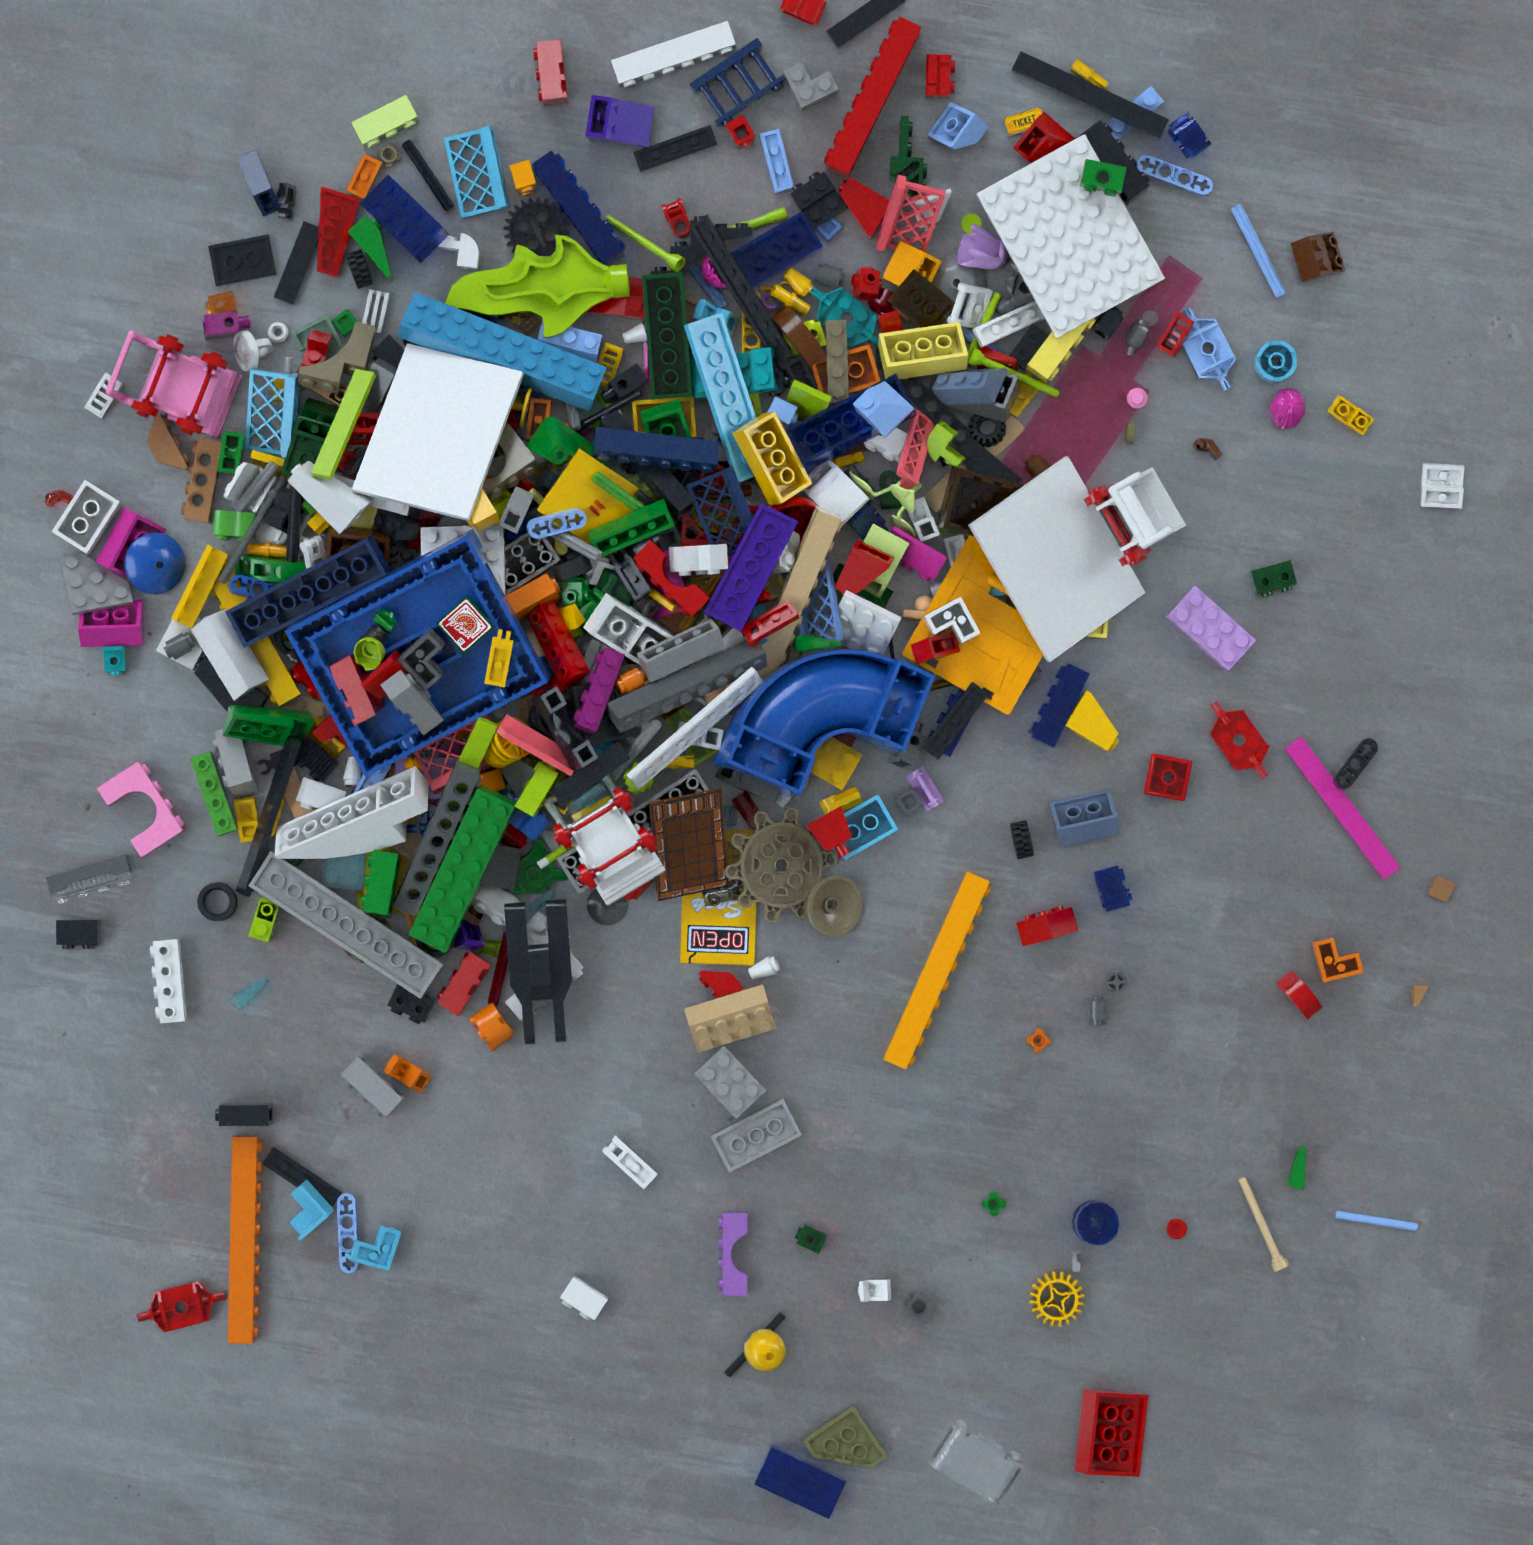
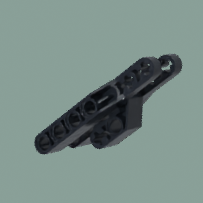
[504,899,572,1045]

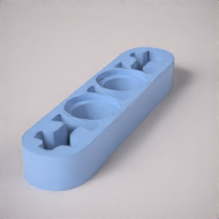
[1136,155,1213,196]
[337,1192,359,1273]

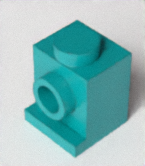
[103,646,127,676]

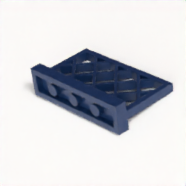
[686,466,753,557]

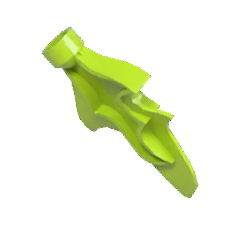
[445,235,630,338]

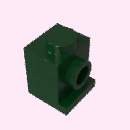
[794,1224,827,1254]

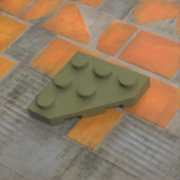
[802,1405,888,1469]

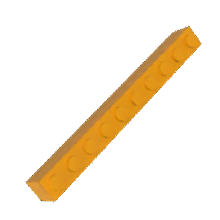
[883,871,991,1069]

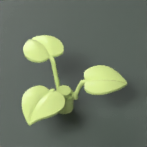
[849,470,922,540]

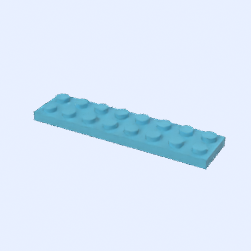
[684,312,756,482]

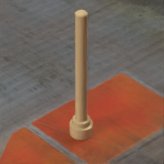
[1238,1177,1289,1272]

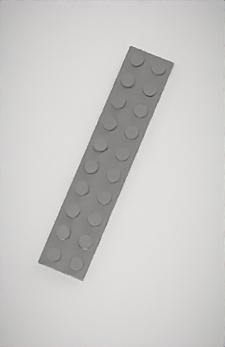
[249,851,444,999]

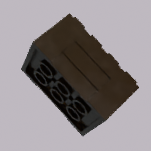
[936,466,1024,536]

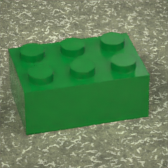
[360,850,401,918]

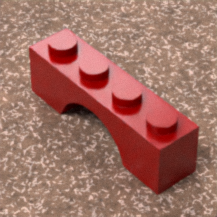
[633,540,711,617]

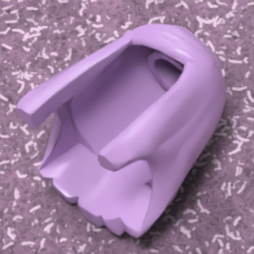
[957,224,1009,270]

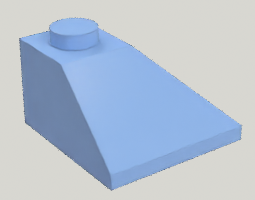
[927,102,989,149]
[853,381,914,438]

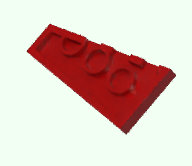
[317,186,360,278]

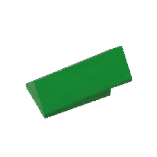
[223,705,314,746]

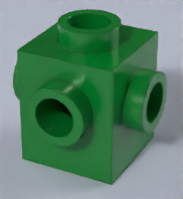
[560,577,591,609]

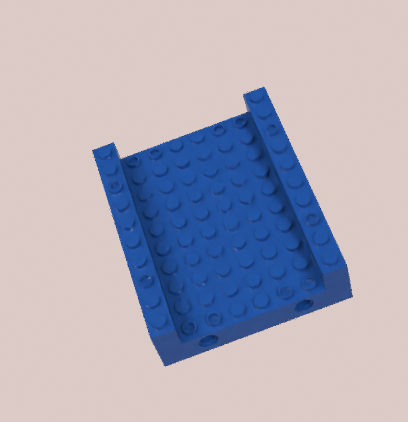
[285,529,552,777]

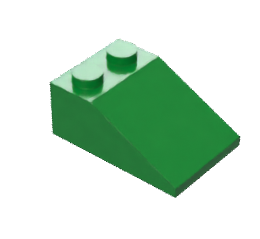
[348,215,394,282]
[640,399,692,472]

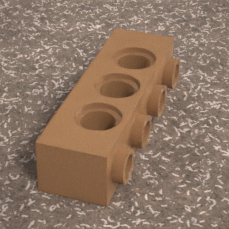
[181,437,222,524]

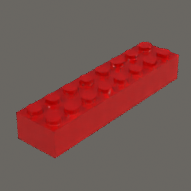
[824,16,921,180]

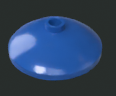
[124,533,185,594]

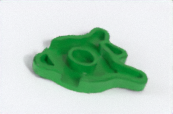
[510,839,568,894]

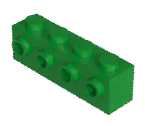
[588,499,675,557]

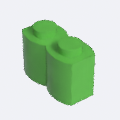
[212,510,257,542]

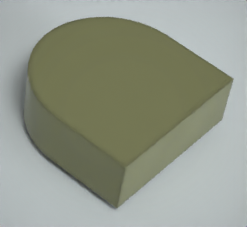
[1125,423,1136,444]

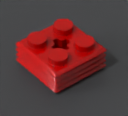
[1144,753,1192,801]

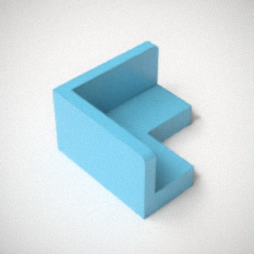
[289,1179,334,1241]
[345,1225,401,1271]

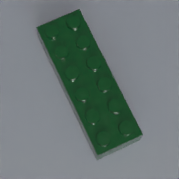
[642,272,693,399]

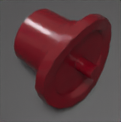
[868,288,895,315]

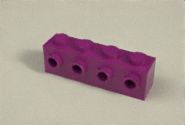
[573,647,625,735]

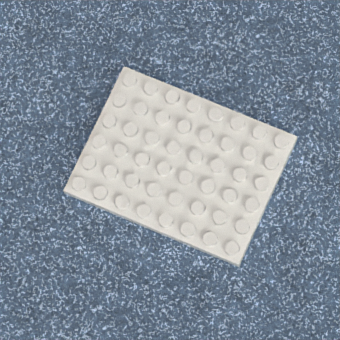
[976,134,1165,339]

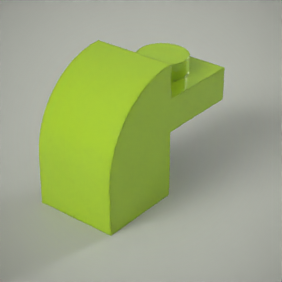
[927,421,966,467]

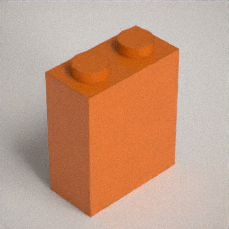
[505,574,562,623]

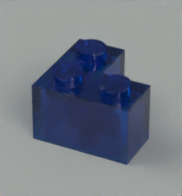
[1093,865,1133,912]

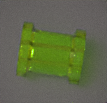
[477,936,502,959]

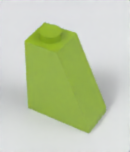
[515,763,560,818]

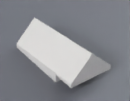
[191,609,270,701]

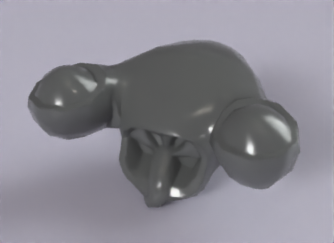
[996,257,1035,315]

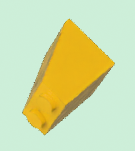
[1063,690,1119,752]

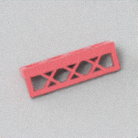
[896,409,935,490]
[496,714,574,776]

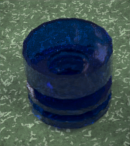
[1071,1200,1119,1245]

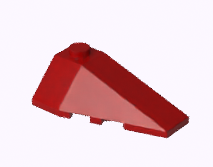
[585,277,645,320]

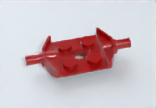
[1209,701,1270,779]
[137,1280,227,1333]

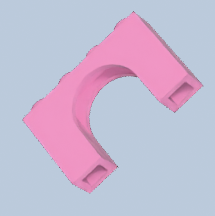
[97,762,185,858]

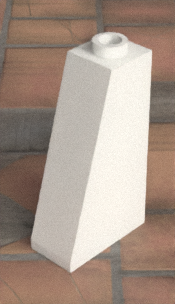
[288,461,371,534]

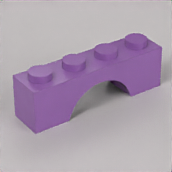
[719,1212,748,1296]

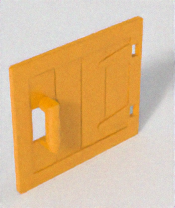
[902,535,1043,715]

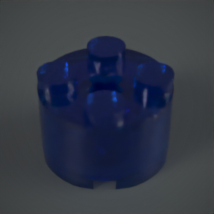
[1167,111,1212,159]

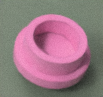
[1127,388,1148,409]

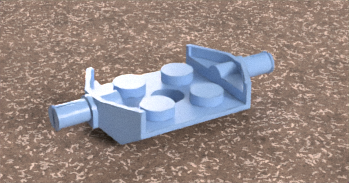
[1183,307,1236,391]

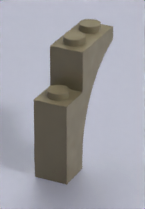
[298,322,375,393]

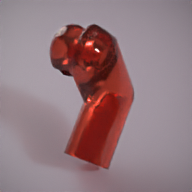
[44,489,74,507]

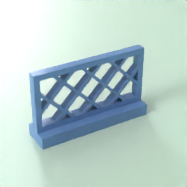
[785,559,843,641]

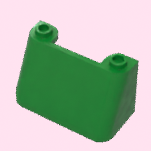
[526,417,610,468]

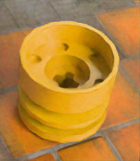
[483,716,529,768]

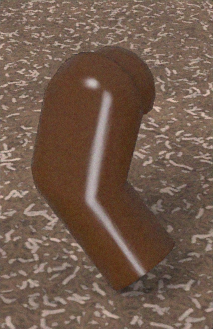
[1193,438,1223,460]

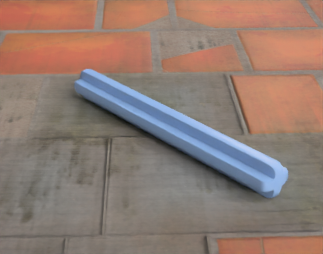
[1231,204,1286,298]

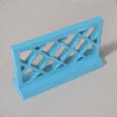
[444,126,511,219]
[245,369,301,457]

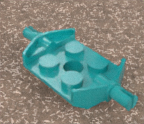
[809,286,879,348]

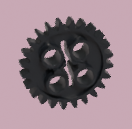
[503,197,570,256]

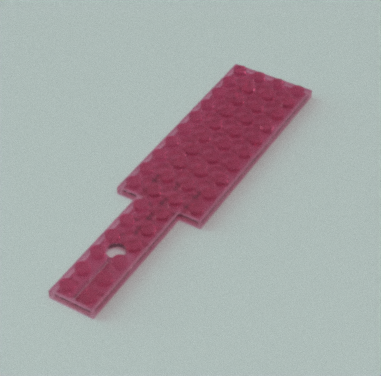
[971,255,1203,509]

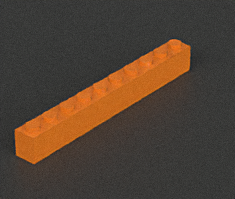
[228,1136,262,1344]

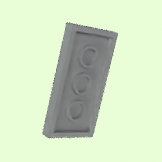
[710,1098,802,1173]

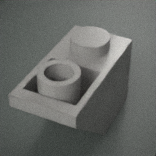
[498,486,535,533]

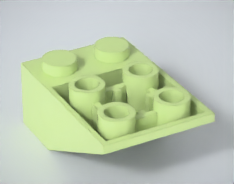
[863,524,909,598]

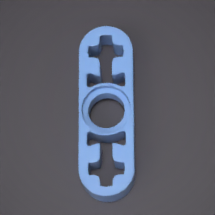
[526,508,587,539]

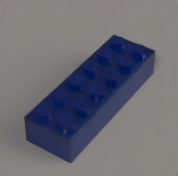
[532,150,626,266]
[785,374,917,472]

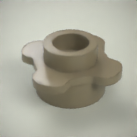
[377,143,402,168]

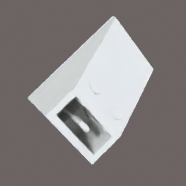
[802,457,870,526]

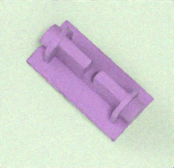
[906,766,944,811]

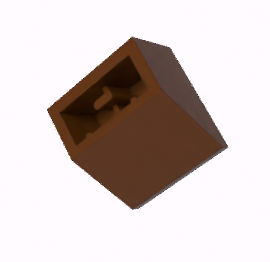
[1291,232,1345,282]

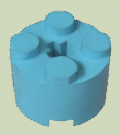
[1254,341,1297,384]

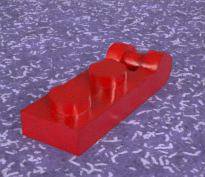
[739,600,799,647]

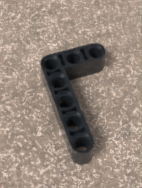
[885,377,970,445]

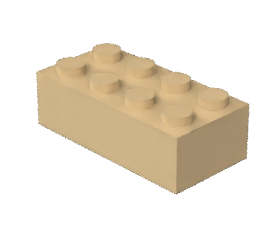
[684,984,777,1053]

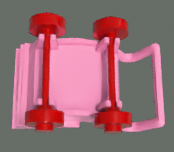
[105,330,243,439]

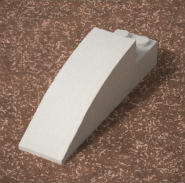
[583,593,708,706]
[275,766,429,859]

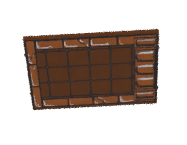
[649,788,729,901]

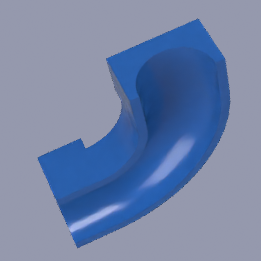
[714,649,935,797]

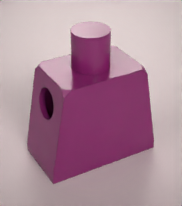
[202,311,251,340]

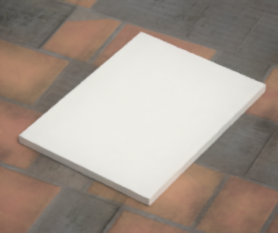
[352,343,524,521]
[968,456,1145,662]

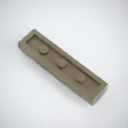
[825,320,849,403]

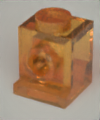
[205,291,238,314]

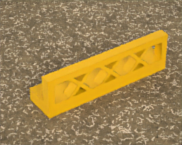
[171,545,229,629]

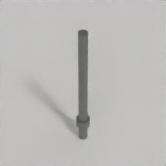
[218,476,288,585]

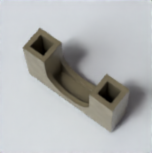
[482,423,539,500]

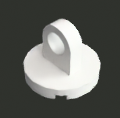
[233,330,273,372]

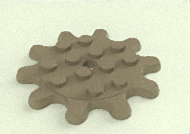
[725,807,838,923]

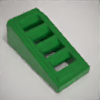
[795,635,842,652]
[1286,1145,1306,1191]

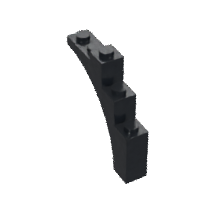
[650,216,752,275]

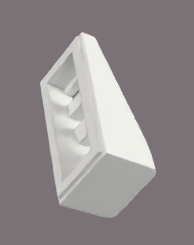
[84,372,124,419]

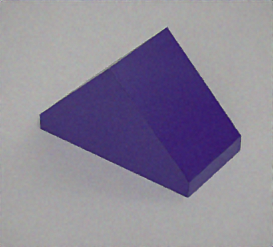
[454,919,485,951]

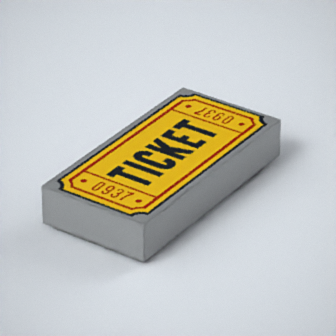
[1002,106,1043,138]

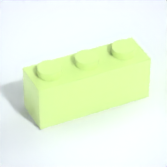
[351,95,419,148]

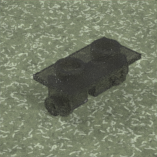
[702,879,744,906]

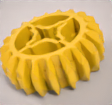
[1029,1271,1085,1327]

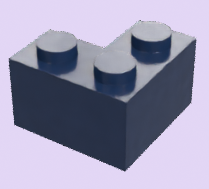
[847,501,889,540]

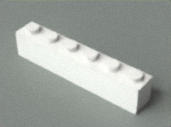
[611,21,736,88]

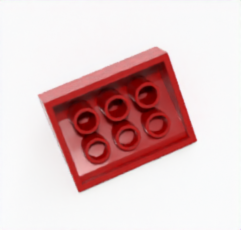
[1074,1389,1149,1477]

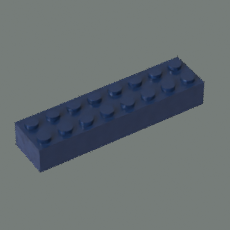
[225,534,392,648]

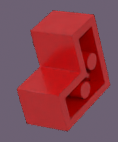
[1016,905,1079,946]

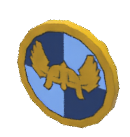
[511,388,533,429]

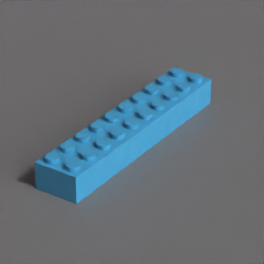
[397,292,607,412]

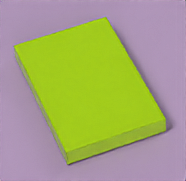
[786,380,832,430]

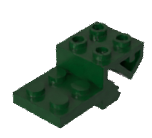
[889,116,927,200]
[280,397,339,477]

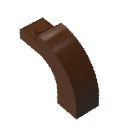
[772,306,827,367]

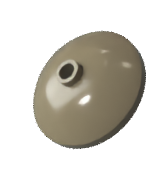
[807,875,863,937]

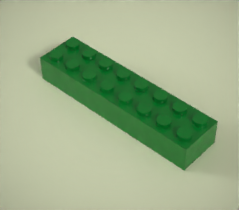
[408,785,517,953]

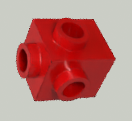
[851,267,882,300]

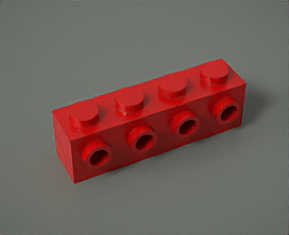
[526,601,590,687]

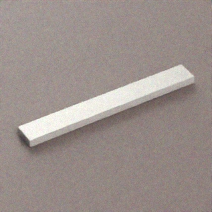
[626,667,763,790]

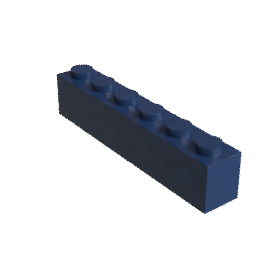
[592,427,720,473]

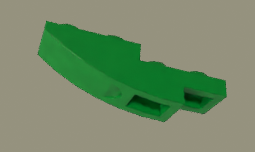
[235,555,306,582]

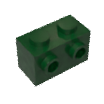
[1249,560,1297,598]

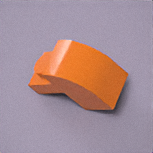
[383,1054,432,1093]

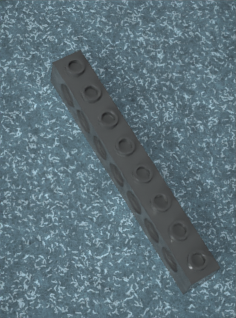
[393,759,482,917]

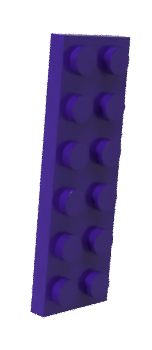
[704,503,798,632]

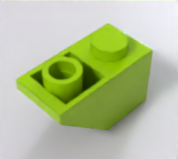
[249,897,280,942]

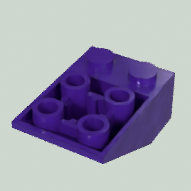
[585,95,655,148]

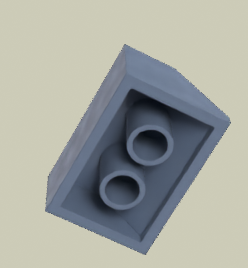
[932,368,1008,405]
[1049,789,1120,848]

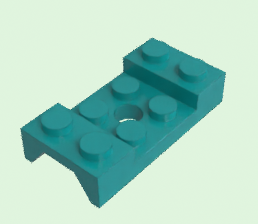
[690,347,778,401]

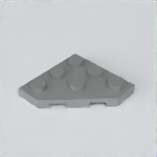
[60,552,133,616]

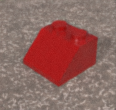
[360,650,409,699]

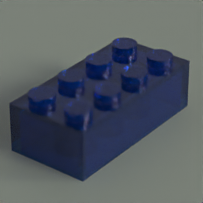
[359,174,449,264]
[731,211,823,289]
[1028,663,1090,749]
[754,1444,846,1519]

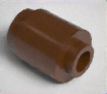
[1024,454,1051,478]

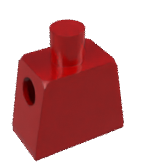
[806,806,852,858]

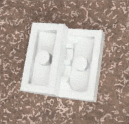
[1421,463,1464,509]

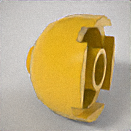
[744,1329,786,1372]

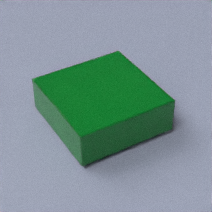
[331,309,358,338]

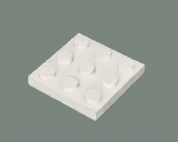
[827,590,902,655]

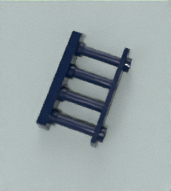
[690,38,785,127]

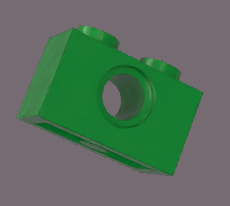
[1080,159,1127,197]

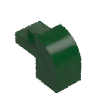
[592,569,632,604]

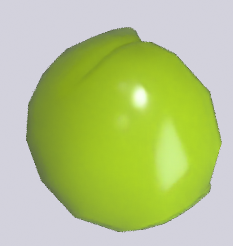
[353,637,385,671]

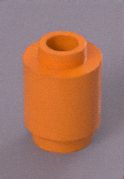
[615,667,647,695]

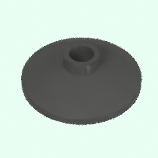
[587,888,628,925]

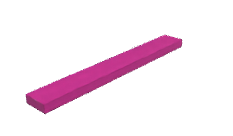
[1285,737,1401,880]

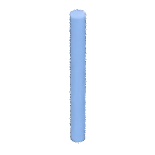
[1335,1210,1418,1231]

